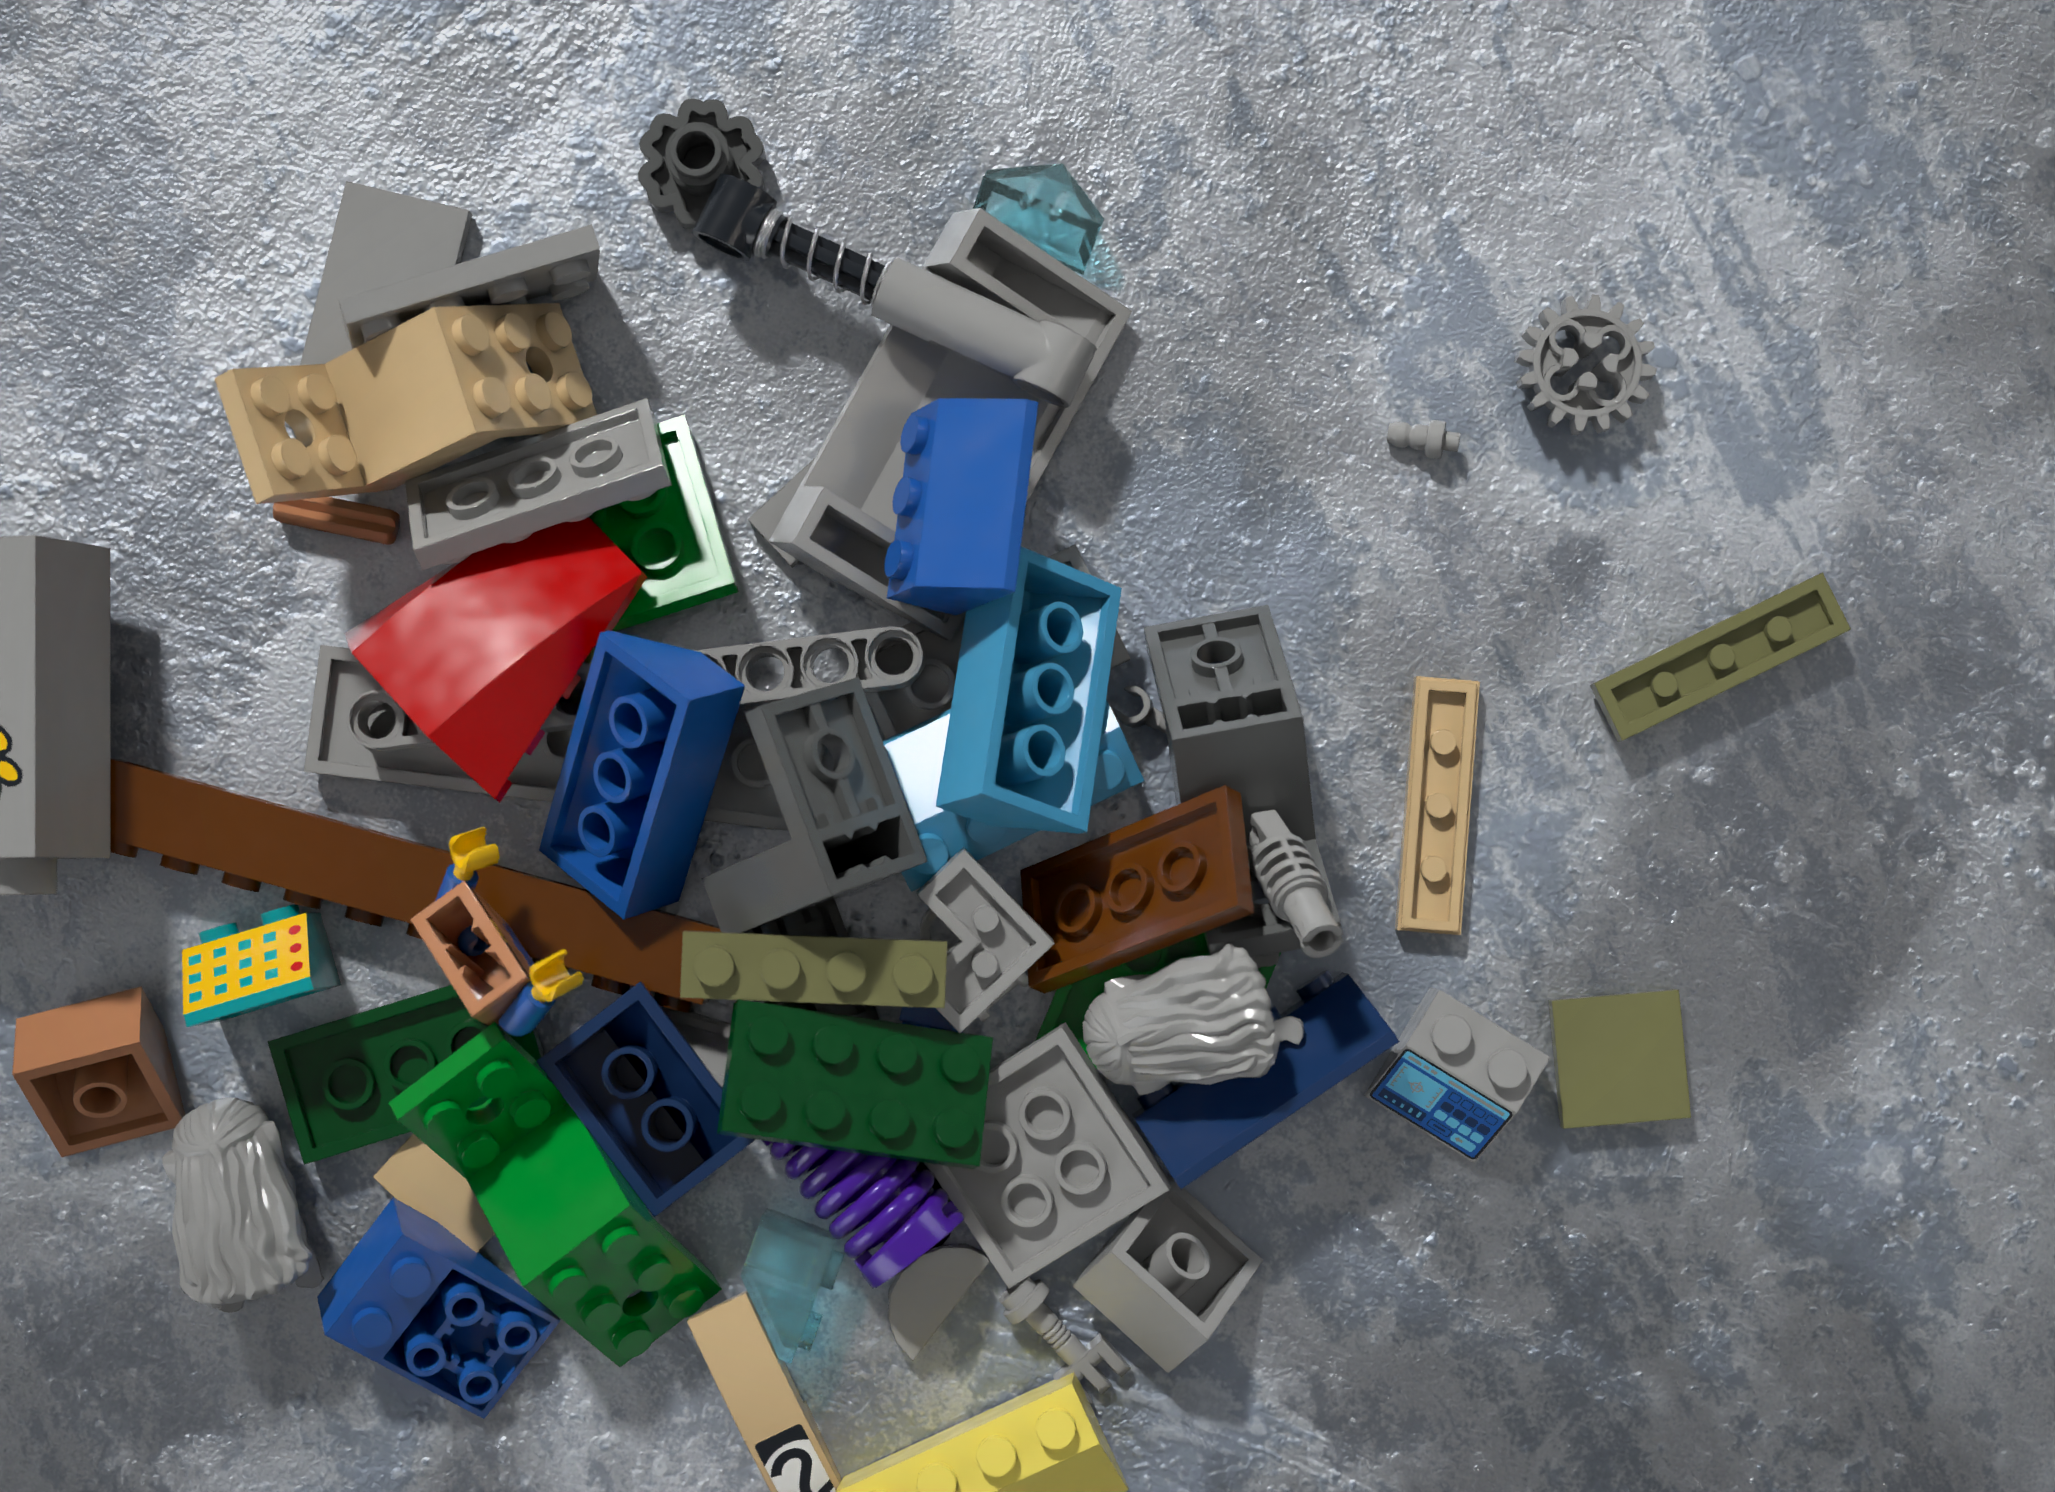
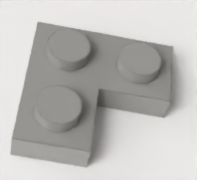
[917,847,1055,1033]

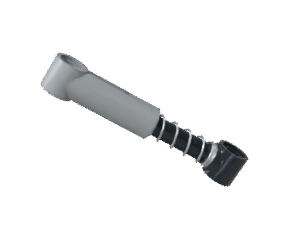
[692,174,1097,408]

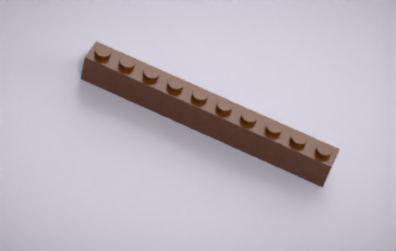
[110,758,721,1013]

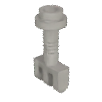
[999,1277,1131,1405]

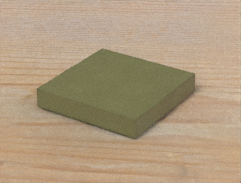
[1548,989,1691,1129]

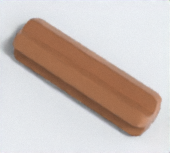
[273,497,400,545]

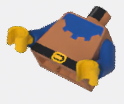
[410,826,583,1036]

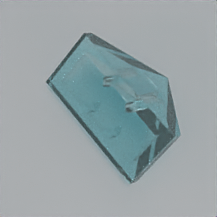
[973,163,1104,275]

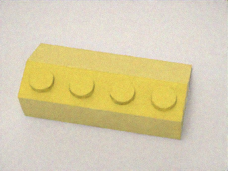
[836,1372,1129,1492]

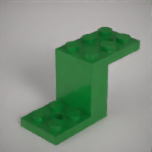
[388,1022,722,1367]

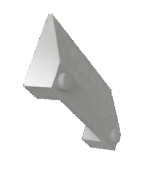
[768,208,1132,641]

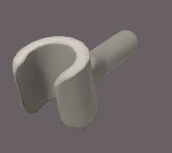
[1113,686,1167,734]

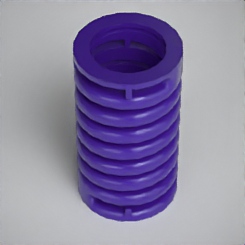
[762,1140,965,1289]

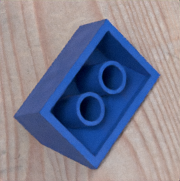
[884,398,1038,616]

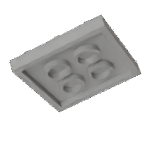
[926,1022,1172,1288]

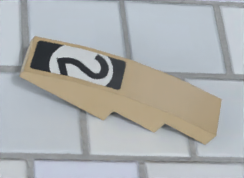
[687,1290,842,1492]

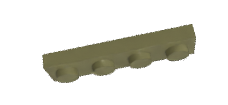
[1590,572,1851,742]
[680,931,947,1008]

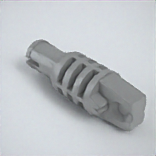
[1247,810,1343,958]

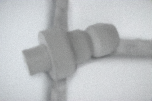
[1387,420,1461,459]

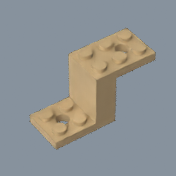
[214,303,597,504]

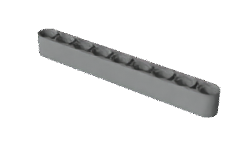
[346,626,925,751]

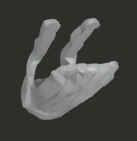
[1083,944,1304,1095]
[162,1097,324,1313]

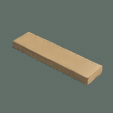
[1395,676,1480,935]

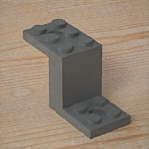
[1143,605,1342,958]
[702,677,928,1020]

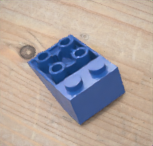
[317,1197,560,1419]

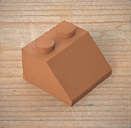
[12,986,185,1157]

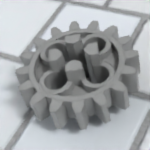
[1514,294,1657,435]

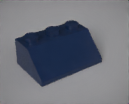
[536,981,756,1217]

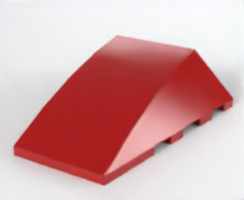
[345,517,647,803]

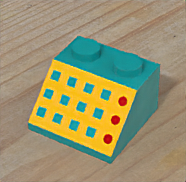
[182,904,341,1027]

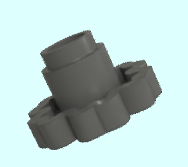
[638,99,766,229]

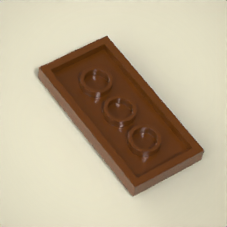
[1020,785,1254,994]

